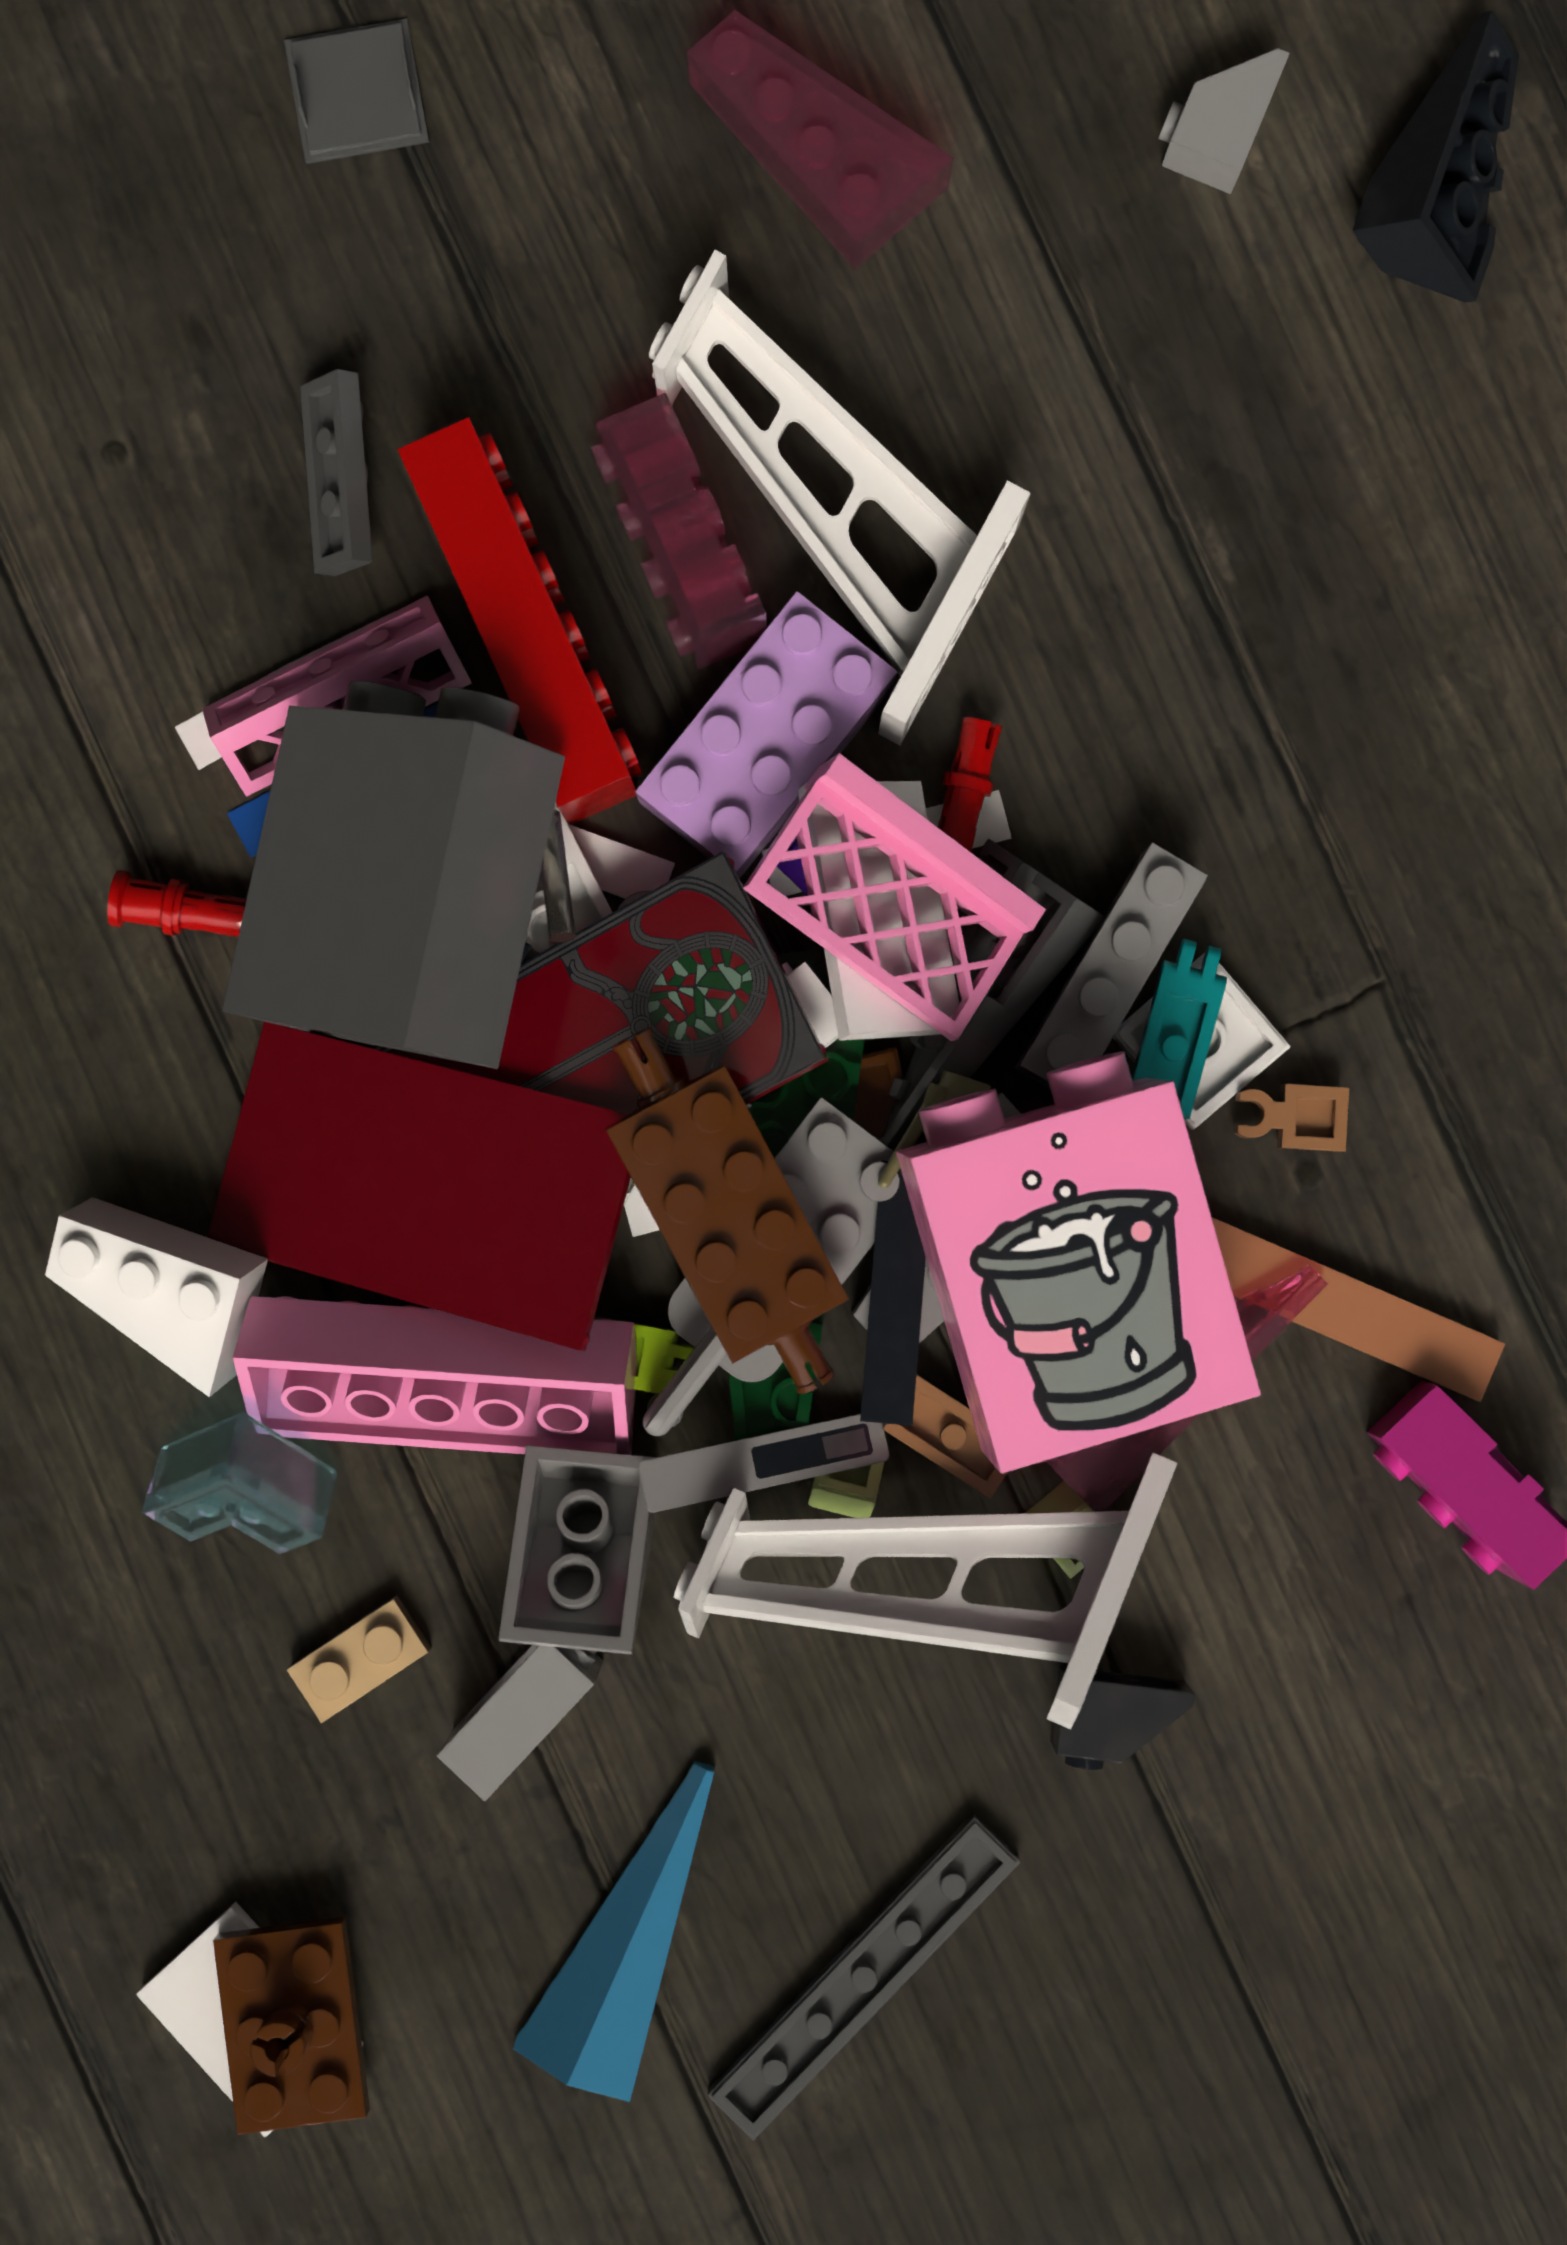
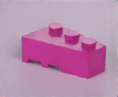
[1367,1380,1567,1590]

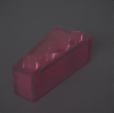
[687,10,953,269]
[591,393,767,670]

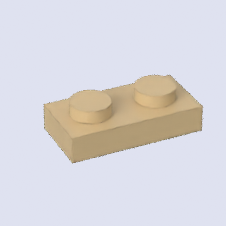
[287,1595,431,1723]

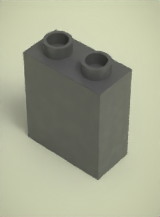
[222,681,565,1069]

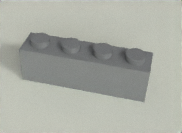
[1014,843,1208,1090]

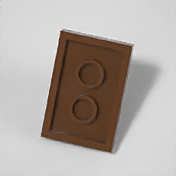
[213,1916,370,2135]

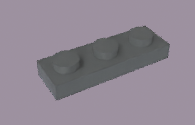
[300,369,373,576]

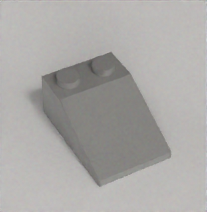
[499,1445,655,1655]

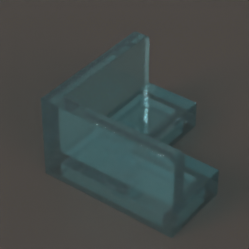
[141,1412,337,1554]

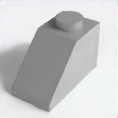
[1159,48,1290,194]

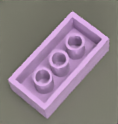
[635,591,898,878]

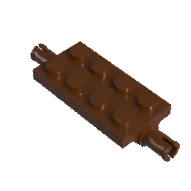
[605,1027,849,1394]

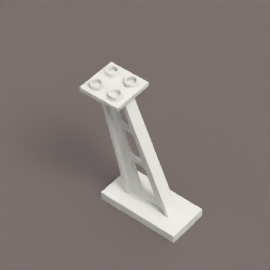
[649,250,1030,745]
[674,1453,1177,1729]

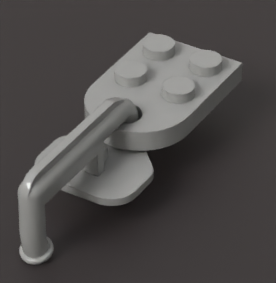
[643,1097,899,1436]

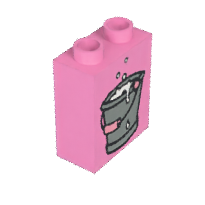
[896,1052,1261,1474]

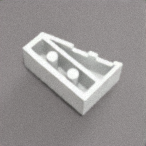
[45,1197,268,1397]

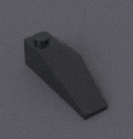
[1352,10,1519,302]

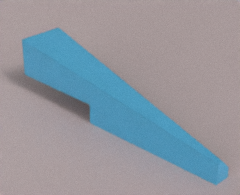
[513,1761,715,2102]

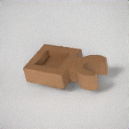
[1233,1084,1349,1152]

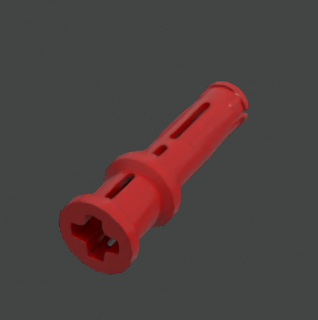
[107,870,247,937]

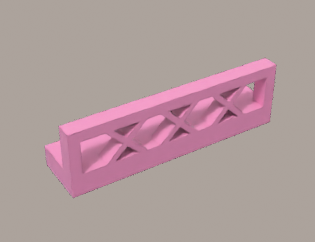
[202,595,472,797]

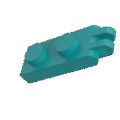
[1131,939,1227,1119]

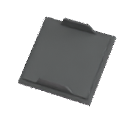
[284,18,429,164]

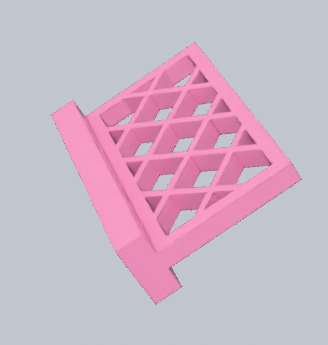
[743,753,1046,1041]

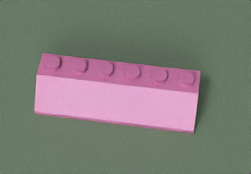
[233,1296,637,1455]

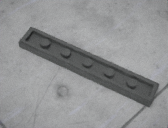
[707,1813,1020,2141]

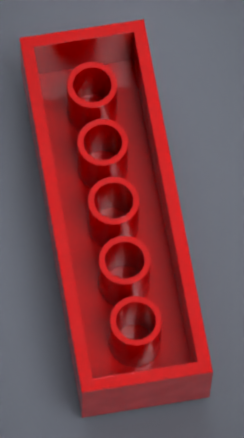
[397,417,642,825]

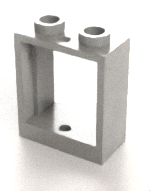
[437,1645,603,1802]

